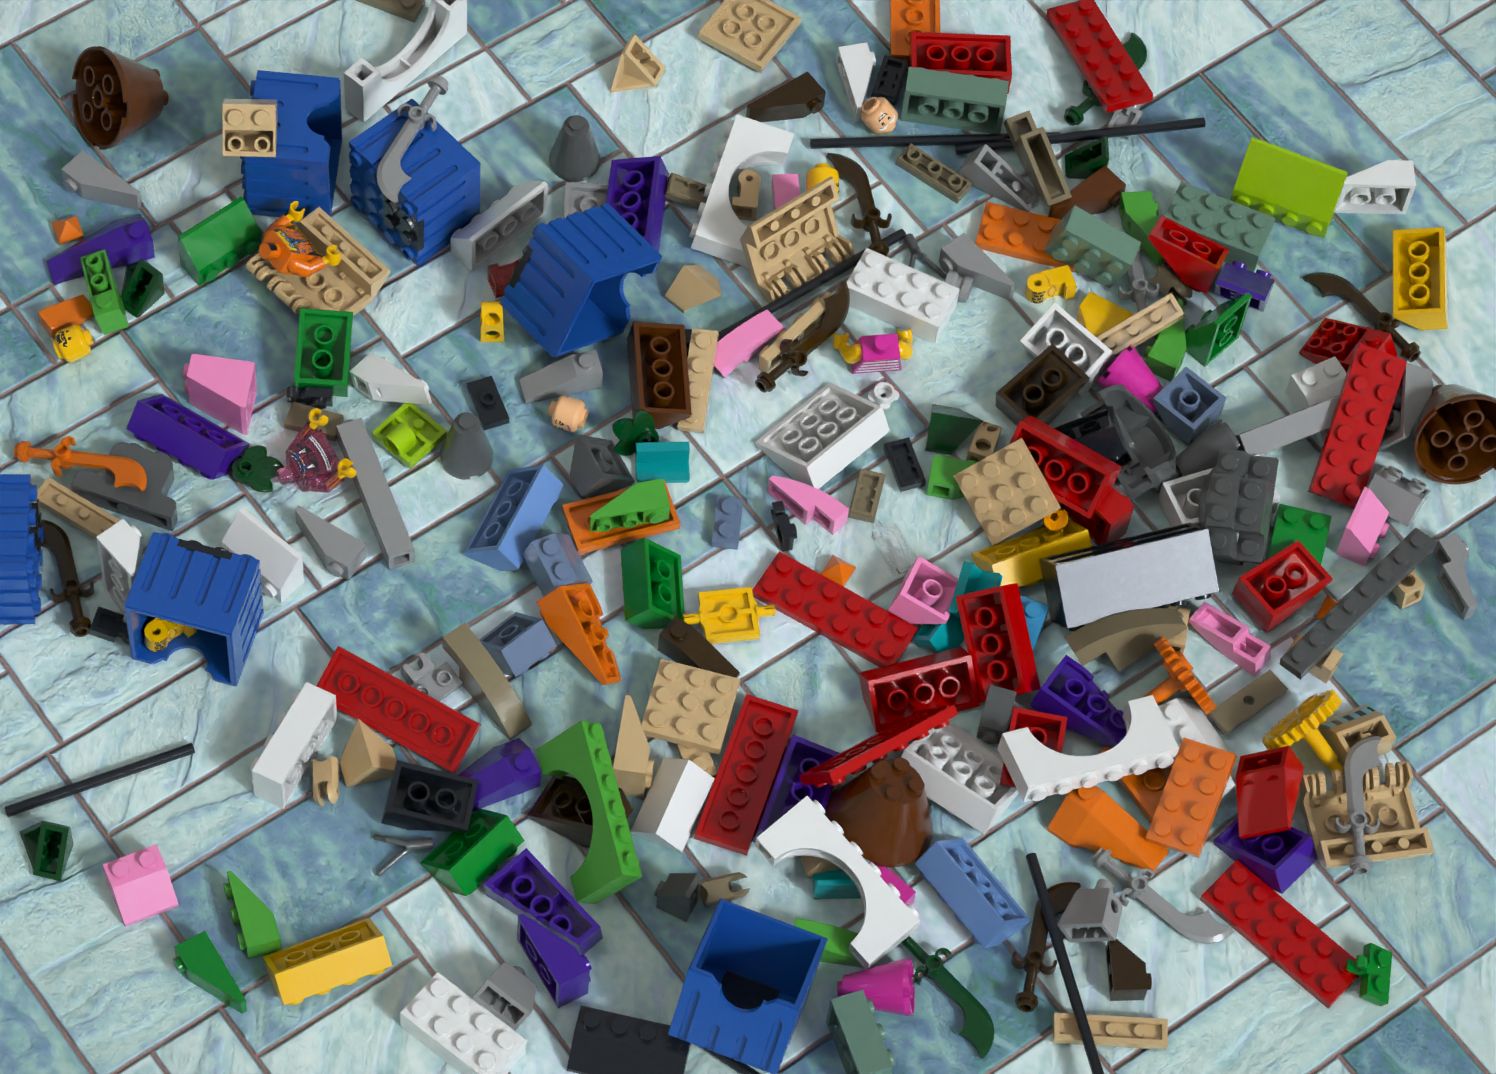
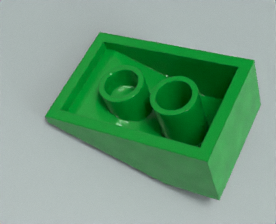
[1185,292,1252,367]
[294,308,353,397]
[1266,504,1332,599]

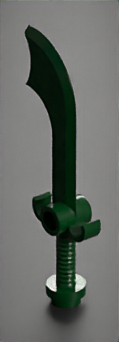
[1064,33,1147,126]
[901,935,994,1059]

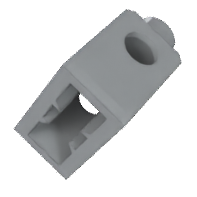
[1057,879,1123,943]
[472,962,536,1030]

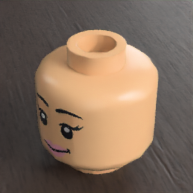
[548,395,589,433]

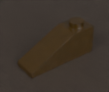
[746,71,826,122]
[658,616,740,678]

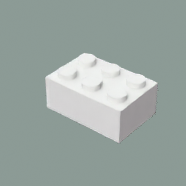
[1020,303,1116,398]

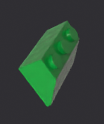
[178,197,262,286]
[621,538,685,629]
[420,808,524,896]

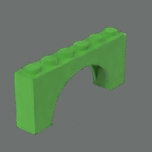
[536,721,642,904]

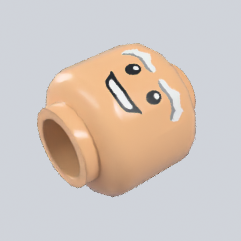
[861,97,898,135]

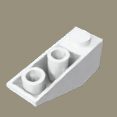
[349,352,432,405]

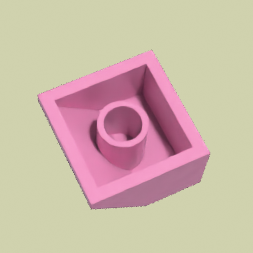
[1336,487,1390,566]
[888,556,958,624]
[103,844,179,926]

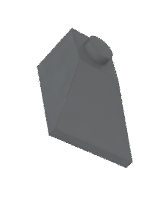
[570,435,635,498]

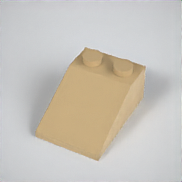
[613,695,654,798]

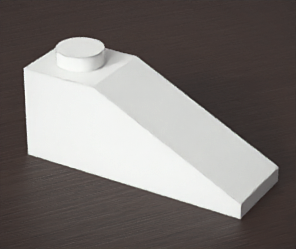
[836,42,876,122]

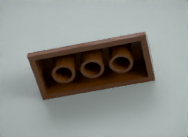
[627,322,692,429]

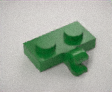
[1346,943,1392,1007]

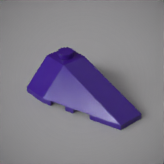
[46,214,155,285]
[1029,655,1126,748]
[458,738,541,812]

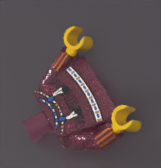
[276,408,356,493]

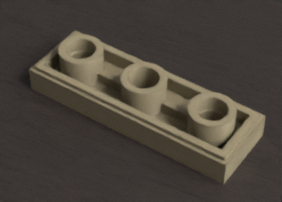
[896,144,972,204]
[1208,670,1288,736]

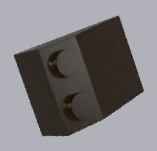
[995,343,1090,426]
[527,776,633,848]

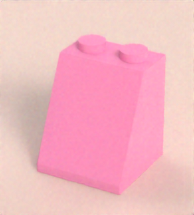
[183,354,257,435]

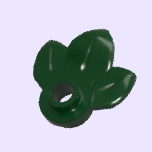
[612,409,659,456]
[231,446,284,492]

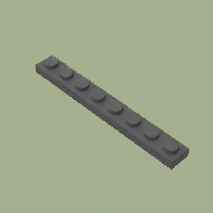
[1280,528,1437,680]

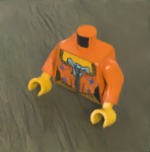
[259,201,342,277]

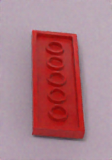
[1046,0,1153,113]
[1308,343,1407,509]
[752,551,919,667]
[317,646,482,773]
[694,694,799,856]
[799,704,958,788]
[1200,860,1359,1009]

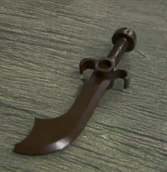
[827,153,892,257]
[1303,272,1421,362]
[755,281,850,393]
[41,519,95,637]
[1011,882,1081,1012]

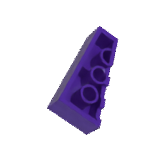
[483,848,603,956]

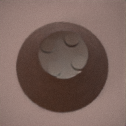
[71,46,169,150]
[1413,384,1496,484]
[825,757,933,868]

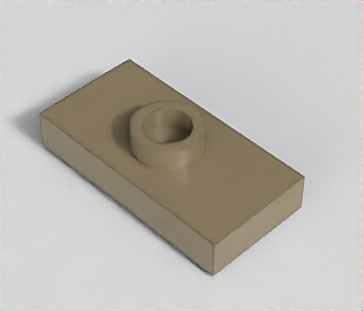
[665,172,708,209]
[284,402,344,441]
[848,468,886,523]

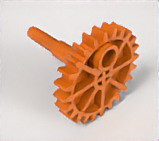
[1143,636,1217,714]

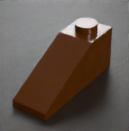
[1048,166,1126,220]

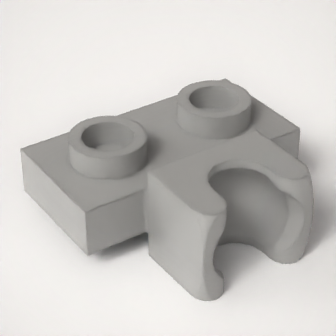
[401,653,463,701]

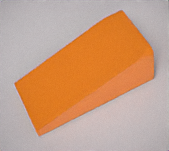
[37,294,94,340]

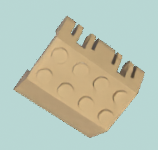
[740,176,854,304]
[246,207,390,316]
[1300,761,1434,868]

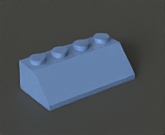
[463,465,564,571]
[915,838,1031,948]

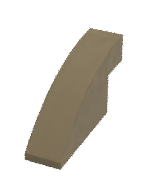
[1003,110,1072,207]
[1064,608,1187,671]
[442,623,532,740]

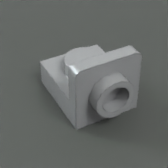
[1107,105,1143,140]

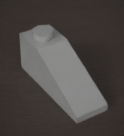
[959,144,1039,212]
[61,150,142,210]
[938,233,1016,300]
[519,350,603,404]
[295,505,367,581]

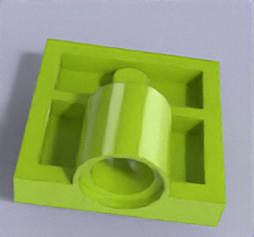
[372,403,447,469]

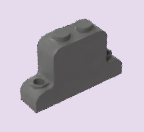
[70,442,178,531]

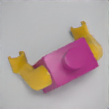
[833,328,913,374]

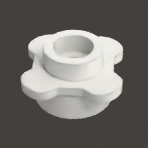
[868,382,899,410]

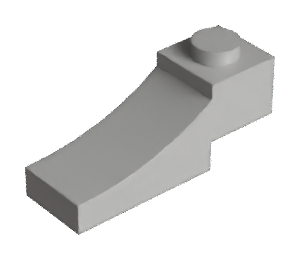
[1433,532,1478,620]

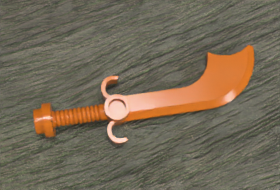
[14,436,147,492]

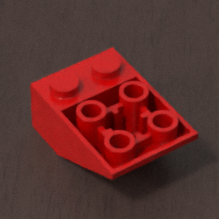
[1299,318,1397,373]
[1235,746,1304,839]

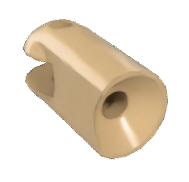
[312,756,339,807]

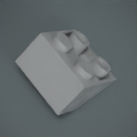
[1368,466,1431,527]

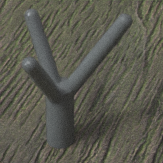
[904,233,947,278]
[373,835,433,876]

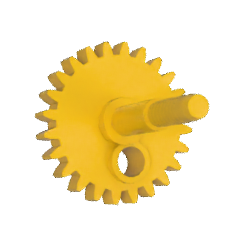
[1262,689,1344,774]

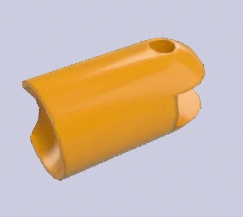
[1041,502,1068,531]

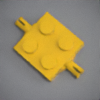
[682,587,775,644]

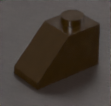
[1105,939,1152,1001]

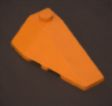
[536,583,621,685]
[1047,786,1169,872]

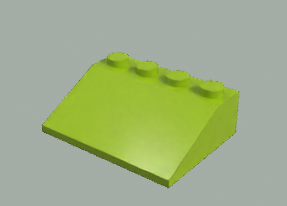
[1230,137,1348,238]

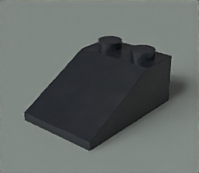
[381,760,479,832]

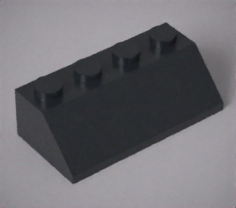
[1054,406,1126,461]
[567,1006,691,1074]

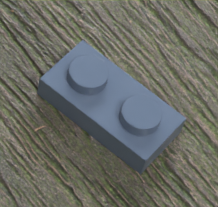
[711,496,743,550]

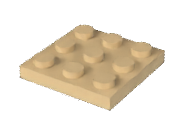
[698,0,801,73]
[954,438,1061,546]
[641,659,740,755]

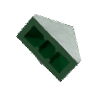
[1065,136,1109,179]
[121,259,165,318]
[925,404,983,455]
[19,821,74,881]

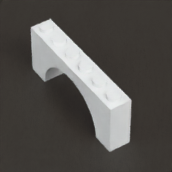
[344,0,467,123]
[689,114,794,267]
[998,695,1179,803]
[755,796,920,969]

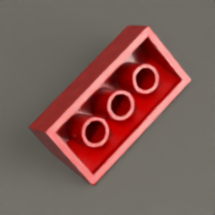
[909,32,1012,94]
[1009,415,1122,519]
[956,583,1041,703]
[859,647,980,732]

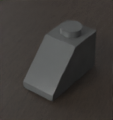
[976,685,1017,744]
[654,873,702,922]

